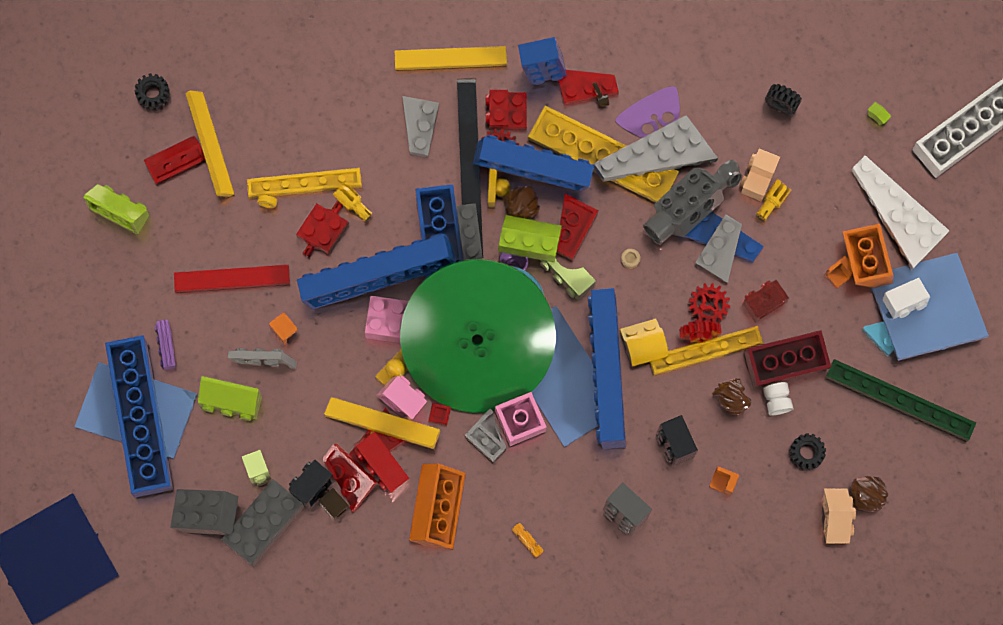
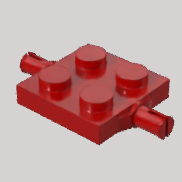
[296,201,349,258]

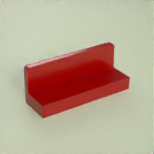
[144,136,206,184]

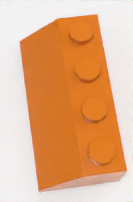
[409,463,466,549]

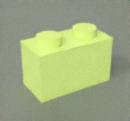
[242,450,271,486]

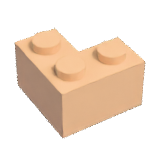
[740,149,780,202]
[822,489,856,543]

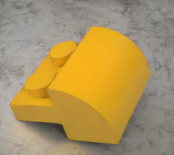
[620,319,669,367]

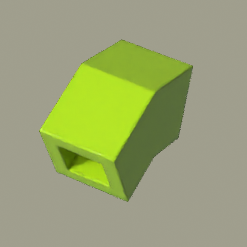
[868,102,891,125]

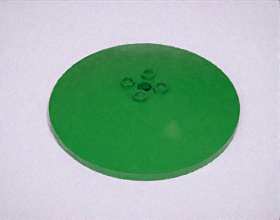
[400,259,556,413]

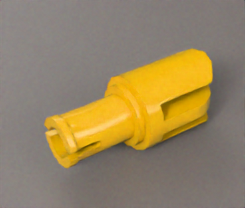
[756,178,792,221]
[333,182,373,222]

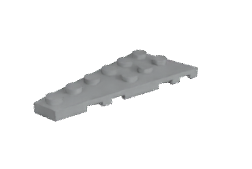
[594,115,718,182]

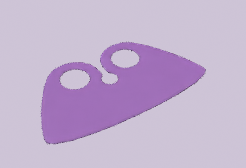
[615,86,680,138]

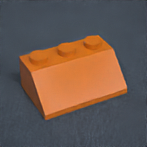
[842,224,893,288]

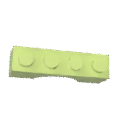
[540,258,596,300]

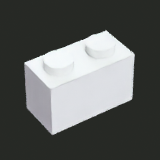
[883,278,930,319]

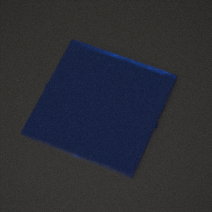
[0,493,119,625]

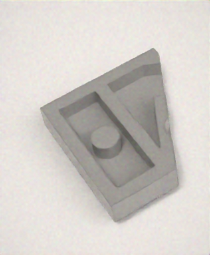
[465,409,506,462]

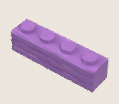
[154,319,176,370]

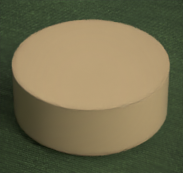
[621,249,640,269]

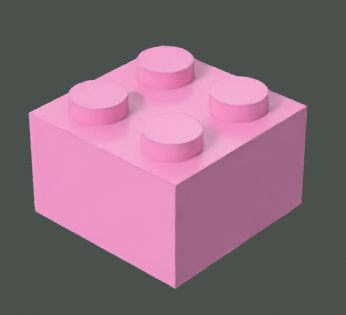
[365,296,408,343]
[376,376,427,420]
[495,392,546,446]

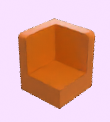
[825,256,853,288]
[269,312,298,345]
[709,466,739,496]

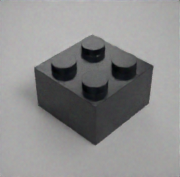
[656,415,698,466]
[289,460,335,511]

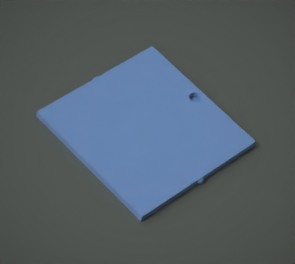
[872,253,989,361]

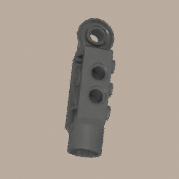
[643,160,742,245]

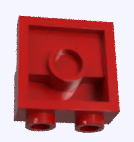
[485,90,527,130]

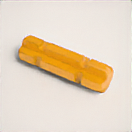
[512,523,543,558]

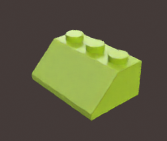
[83,184,150,234]
[498,215,562,263]
[198,376,262,421]

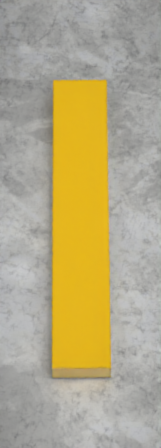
[395,46,507,70]
[185,91,234,197]
[247,168,362,199]
[649,326,764,376]
[324,397,440,449]

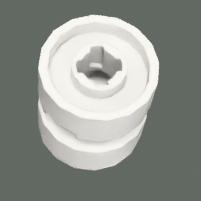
[763,382,794,415]

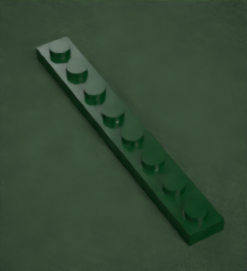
[826,359,976,441]

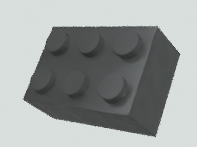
[603,482,652,536]
[170,489,239,535]

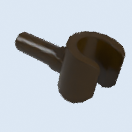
[593,82,609,107]

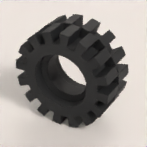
[135,73,170,110]
[765,84,802,115]
[789,433,826,470]

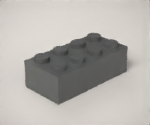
[221,479,304,568]

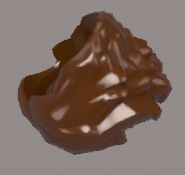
[503,185,540,219]
[712,378,752,415]
[850,476,888,512]

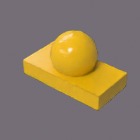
[488,168,511,208]
[375,350,408,386]

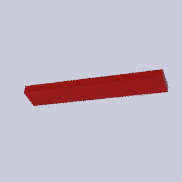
[174,264,290,293]

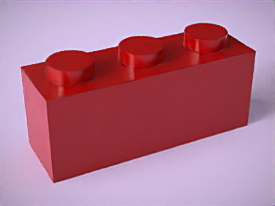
[354,431,410,493]

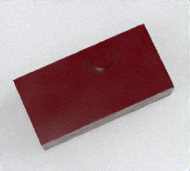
[744,330,831,388]

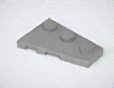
[402,96,439,157]
[695,215,742,283]
[228,348,297,369]

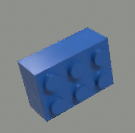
[518,37,567,85]

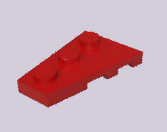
[558,70,619,105]
[557,194,599,260]

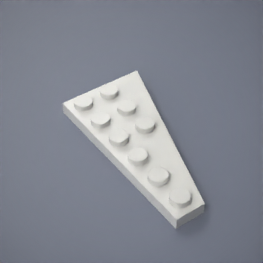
[851,156,949,270]

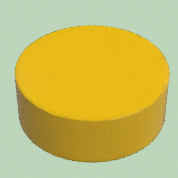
[257,195,277,208]

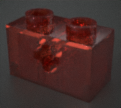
[743,280,789,323]

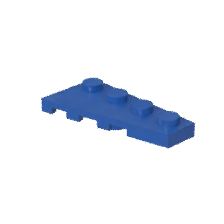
[684,212,764,263]

